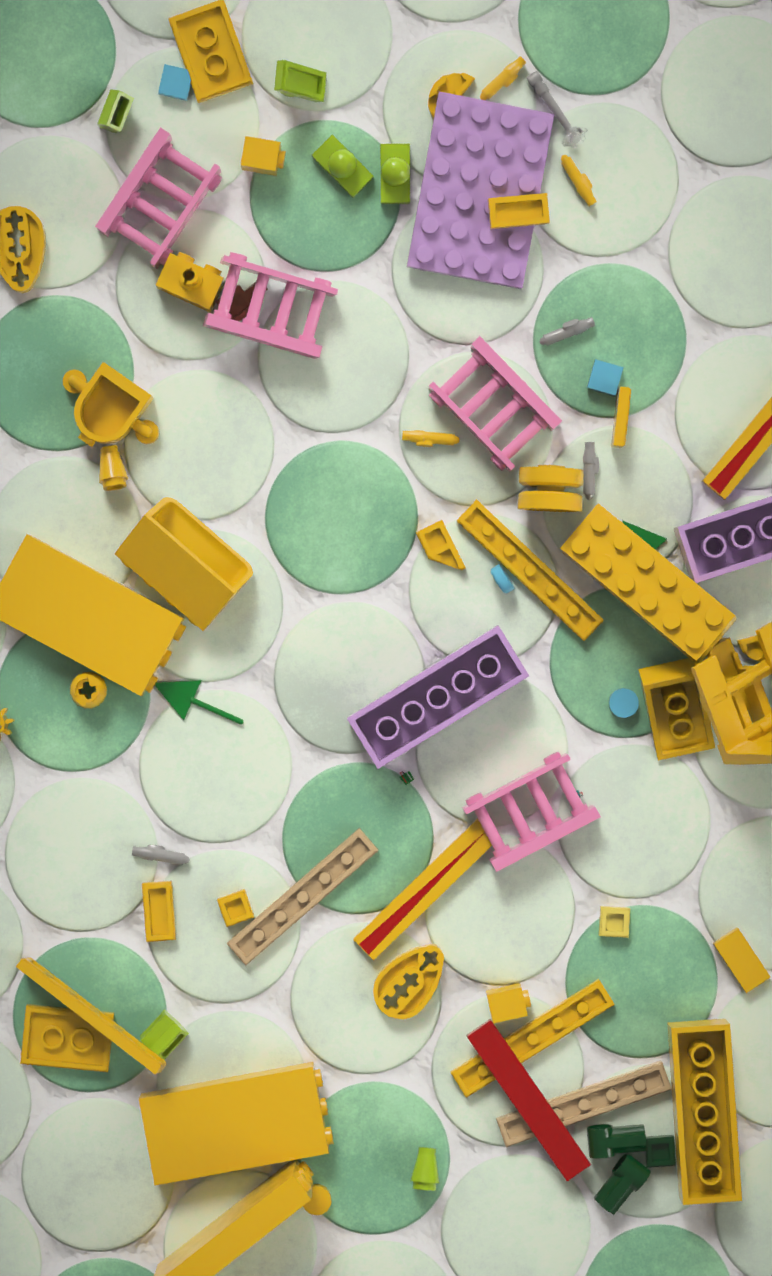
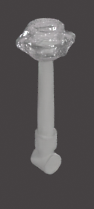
[526,71,588,149]

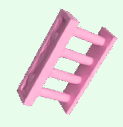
[95,127,222,269]
[203,252,338,359]
[428,336,562,472]
[462,751,601,872]

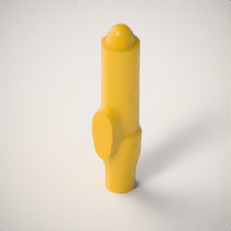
[480,56,526,100]
[561,155,597,207]
[402,430,460,447]

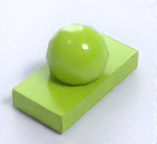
[274,60,327,102]
[312,134,374,198]
[380,144,410,204]

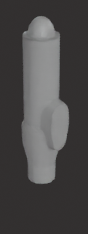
[540,317,595,346]
[583,442,599,500]
[132,845,190,865]

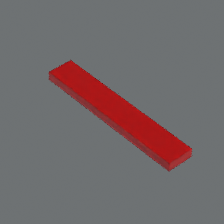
[466,1019,591,1181]

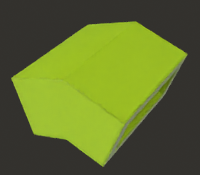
[97,89,134,133]
[140,1009,189,1060]

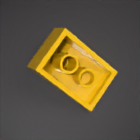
[638,658,715,760]

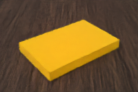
[168,0,253,103]
[20,1004,114,1072]

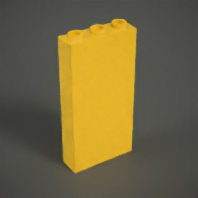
[0,534,186,696]
[139,1062,334,1186]
[154,1160,314,1276]

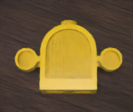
[63,362,159,447]

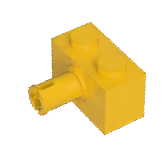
[156,252,225,313]

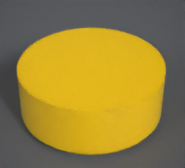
[303,1184,331,1215]

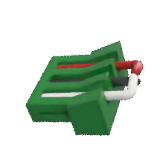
[400,770,414,785]

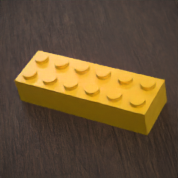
[560,503,736,664]
[667,1019,742,1205]

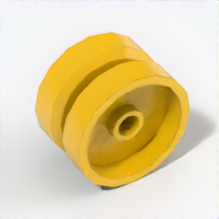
[517,465,584,512]

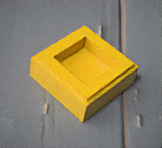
[217,889,255,927]

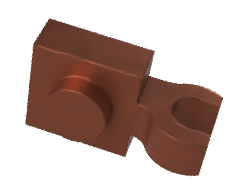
[215,282,268,321]

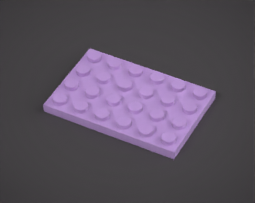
[406,91,554,289]

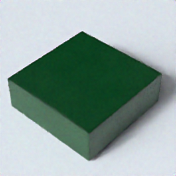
[645,1135,676,1168]

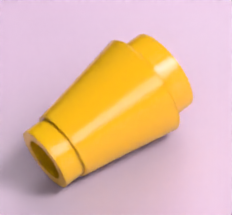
[99,445,128,491]

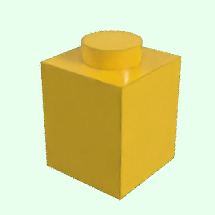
[241,136,286,176]
[486,983,531,1024]

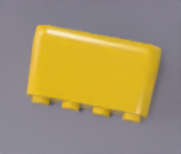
[114,497,253,631]

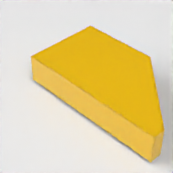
[416,520,466,570]

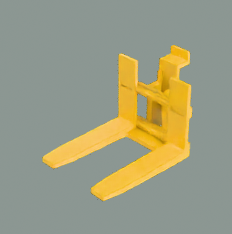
[691,622,772,765]

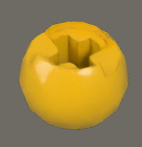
[70,672,107,709]

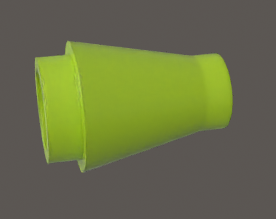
[410,1147,439,1191]

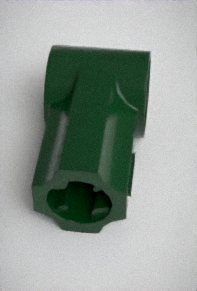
[587,1124,647,1159]
[594,1153,651,1215]

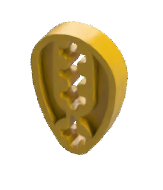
[0,206,46,293]
[373,944,444,1019]

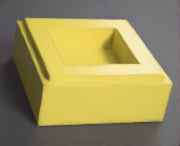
[598,906,630,938]

